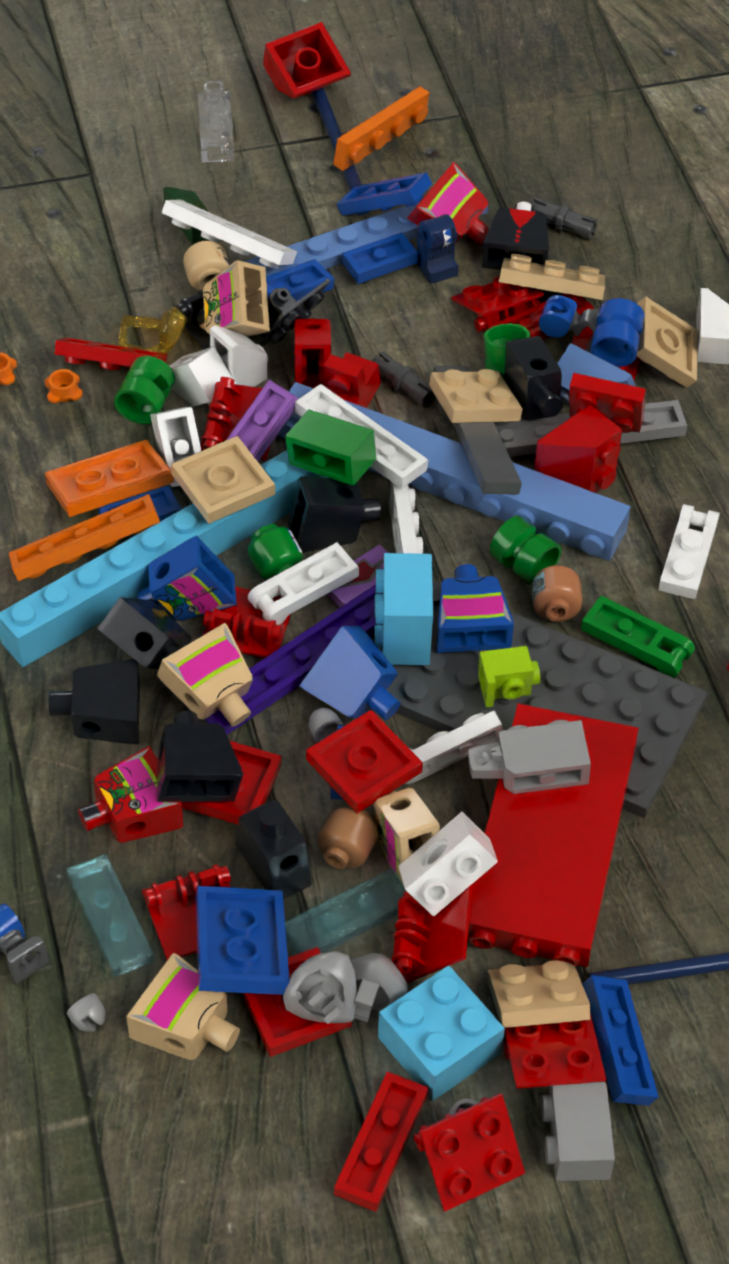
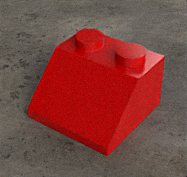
[263,22,351,99]
[534,405,622,493]

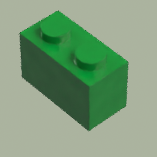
[285,409,377,486]

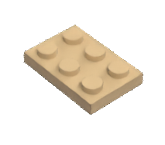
[499,254,605,300]

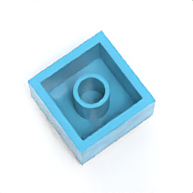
[375,553,433,665]
[378,965,505,1102]

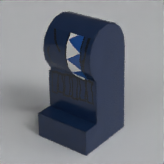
[417,214,458,284]

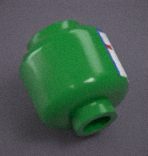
[247,524,303,580]

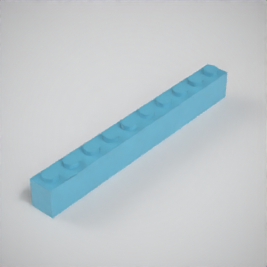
[0,451,328,668]

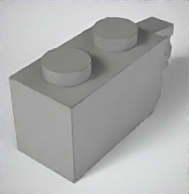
[468,720,591,794]
[541,1082,615,1181]

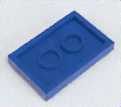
[196,886,290,995]

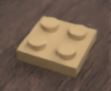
[637,296,698,388]
[429,369,523,423]
[171,436,275,524]
[488,960,590,1028]

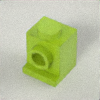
[478,646,540,707]

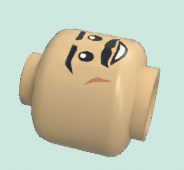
[183,241,230,291]

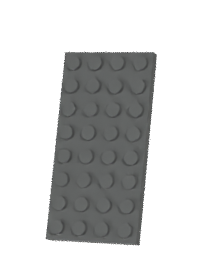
[379,580,708,818]

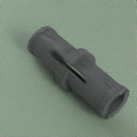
[531,197,598,240]
[372,351,436,408]

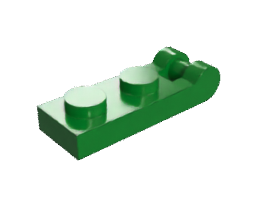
[581,595,695,678]

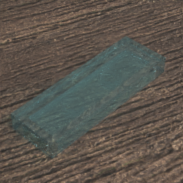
[67,854,154,977]
[285,868,406,954]

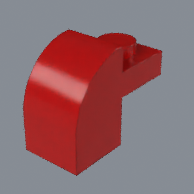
[324,352,381,408]

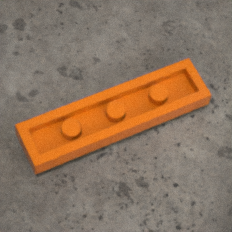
[333,86,430,171]
[9,494,160,582]

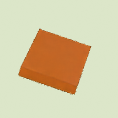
[44,440,174,517]

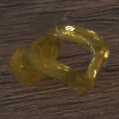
[119,307,186,353]

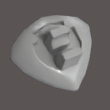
[283,951,357,1024]
[350,953,409,1022]

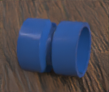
[591,298,645,367]

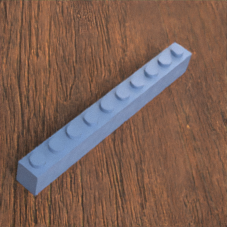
[277,382,631,561]

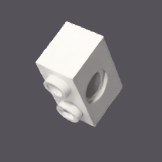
[399,812,498,917]

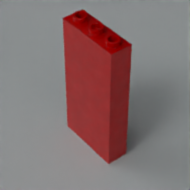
[467,703,639,967]

